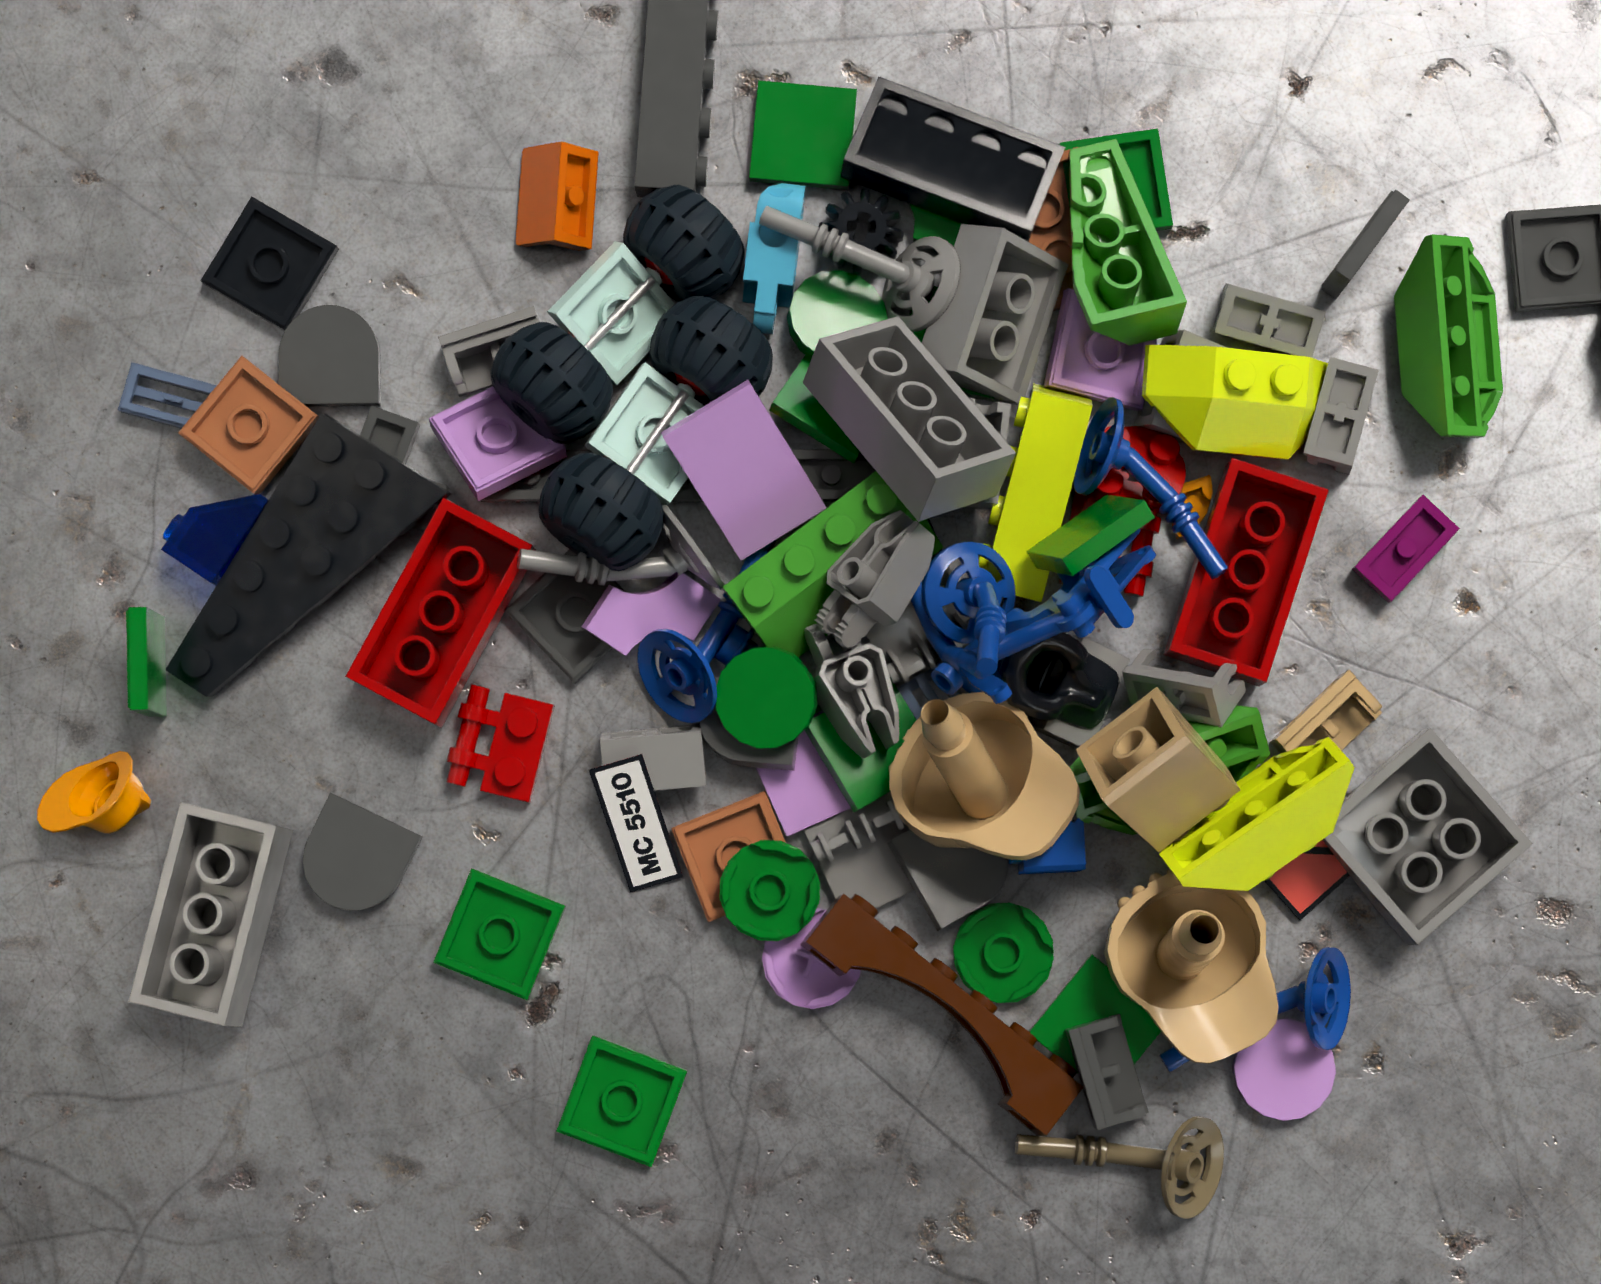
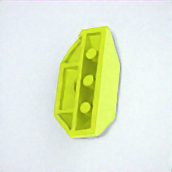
[1141,345,1328,460]
[1159,737,1355,891]

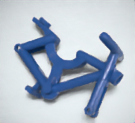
[911,529,1156,704]

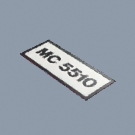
[589,754,683,893]

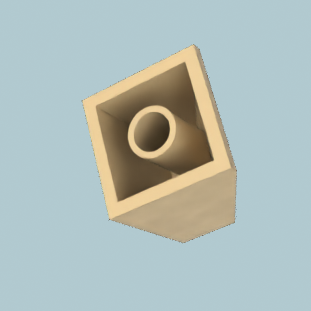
[1076,687,1240,852]

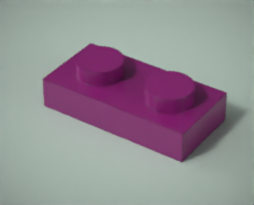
[1352,495,1460,603]

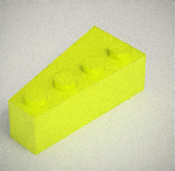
[979,383,1093,602]

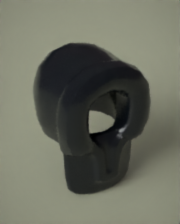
[993,632,1119,729]

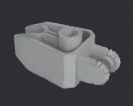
[815,510,935,649]
[804,624,899,759]

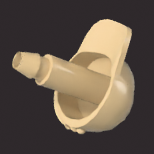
[889,692,1080,860]
[1104,869,1279,1064]

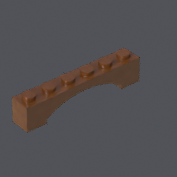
[800,894,1083,1136]

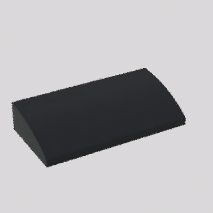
[840,77,1065,242]

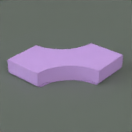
[581,571,721,656]

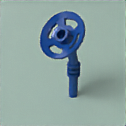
[1074,397,1229,580]
[637,539,777,723]
[922,542,1016,675]
[1159,947,1351,1072]

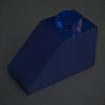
[161,494,269,586]

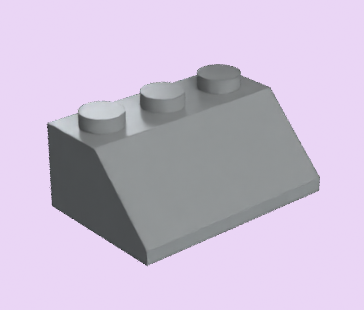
[922,224,1068,405]

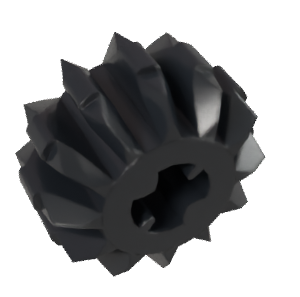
[819,189,904,275]

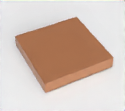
[178,356,319,497]
[671,791,786,922]

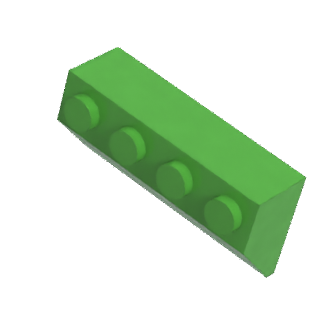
[722,471,943,657]

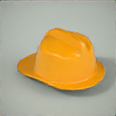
[37,751,151,834]

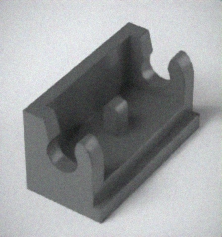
[1065,1014,1149,1130]

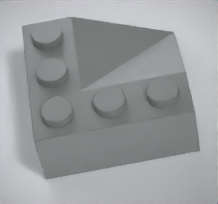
[1323,728,1533,945]

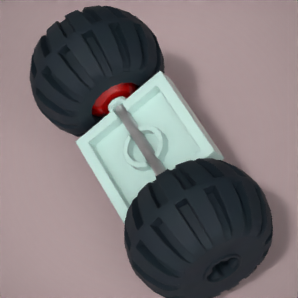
[491,185,744,444]
[538,296,773,571]

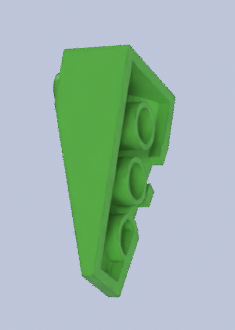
[1068,139,1187,345]

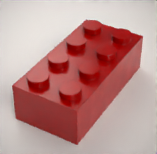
[1163,458,1329,687]
[345,498,536,728]

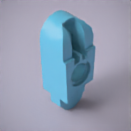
[742,183,806,334]

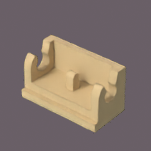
[1270,670,1382,754]

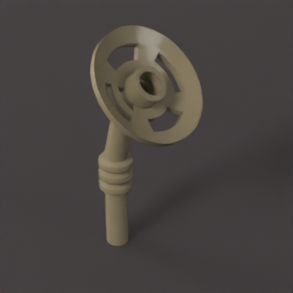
[1015,1116,1224,1219]

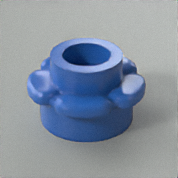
[714,624,758,667]

